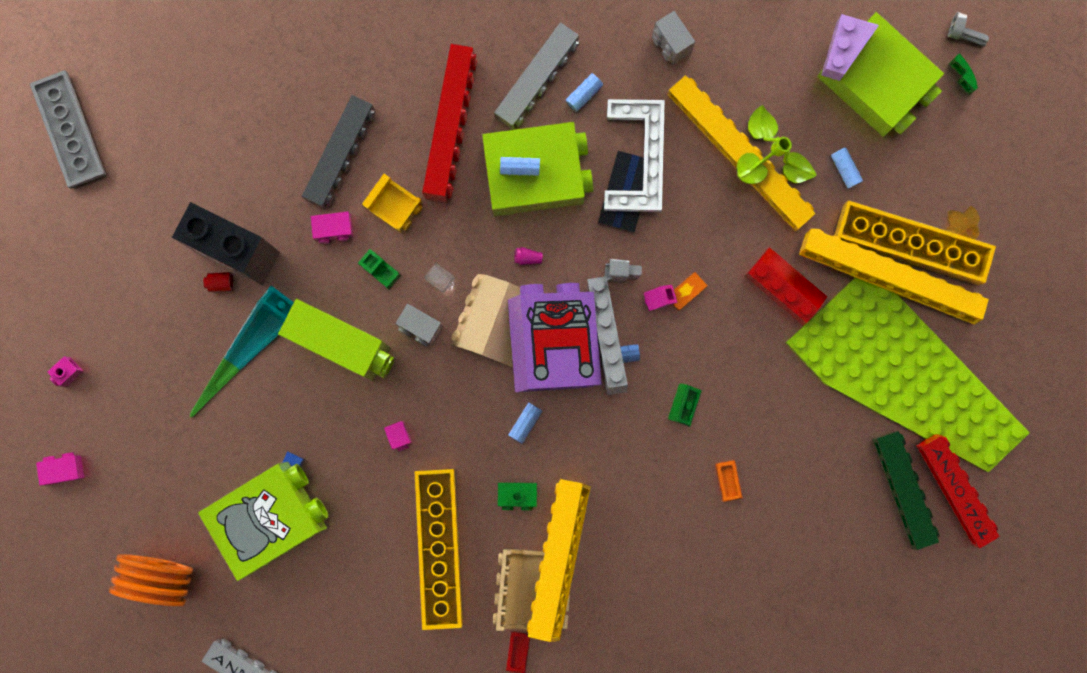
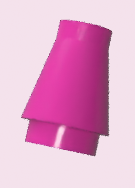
[514,247,543,265]

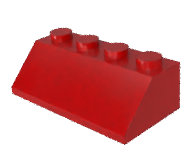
[745,247,828,326]

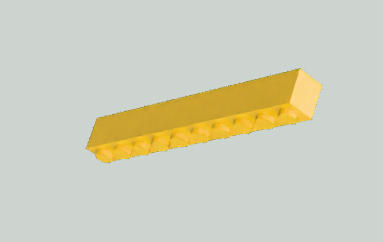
[667,75,816,232]
[799,228,989,325]

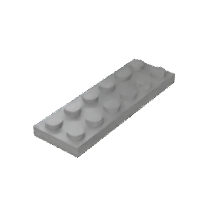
[30,70,106,189]

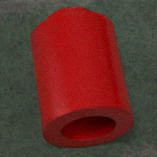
[203,272,234,292]

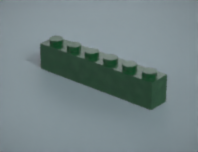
[873,431,939,550]

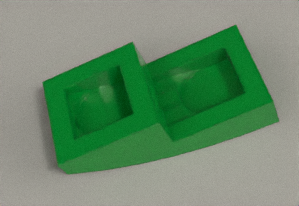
[949,53,978,95]
[358,249,401,289]

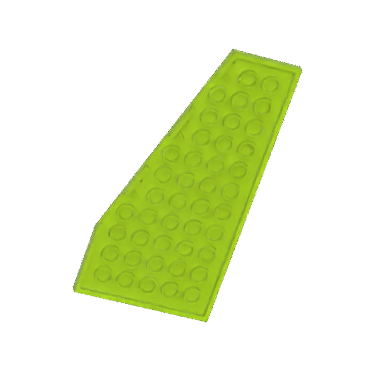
[786,277,1030,472]

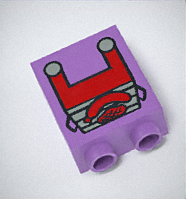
[508,283,602,392]

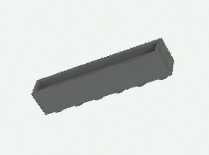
[302,95,375,209]

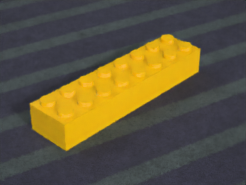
[834,200,996,286]
[415,469,463,630]
[527,479,591,642]

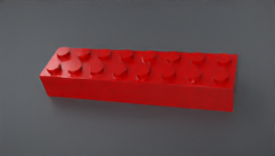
[422,44,478,204]

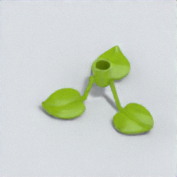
[737,105,816,184]

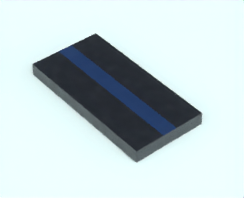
[598,151,644,233]

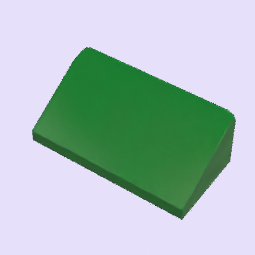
[668,383,702,427]

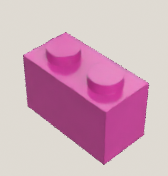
[310,211,354,244]
[36,452,84,486]

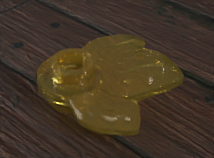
[945,206,980,240]

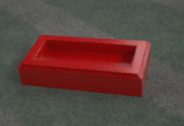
[506,631,530,673]

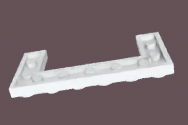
[604,99,665,212]

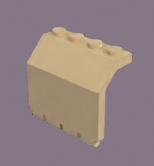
[451,274,520,368]
[493,549,571,631]

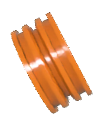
[109,554,193,606]

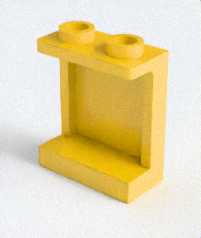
[362,174,423,233]

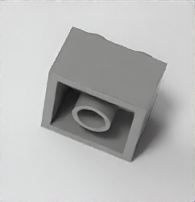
[652,11,695,65]
[395,303,444,347]

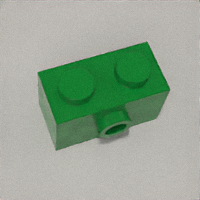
[498,483,537,510]

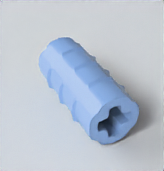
[565,73,603,112]
[831,147,863,189]
[500,156,540,176]
[508,402,543,444]

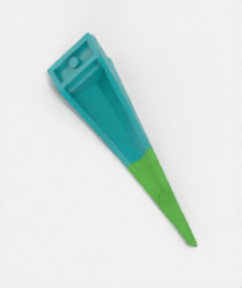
[190,286,294,417]

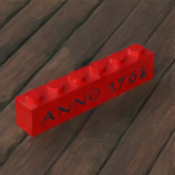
[916,434,1000,549]

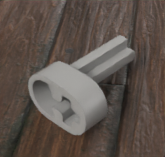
[948,12,989,46]

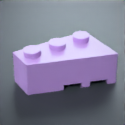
[821,14,879,81]

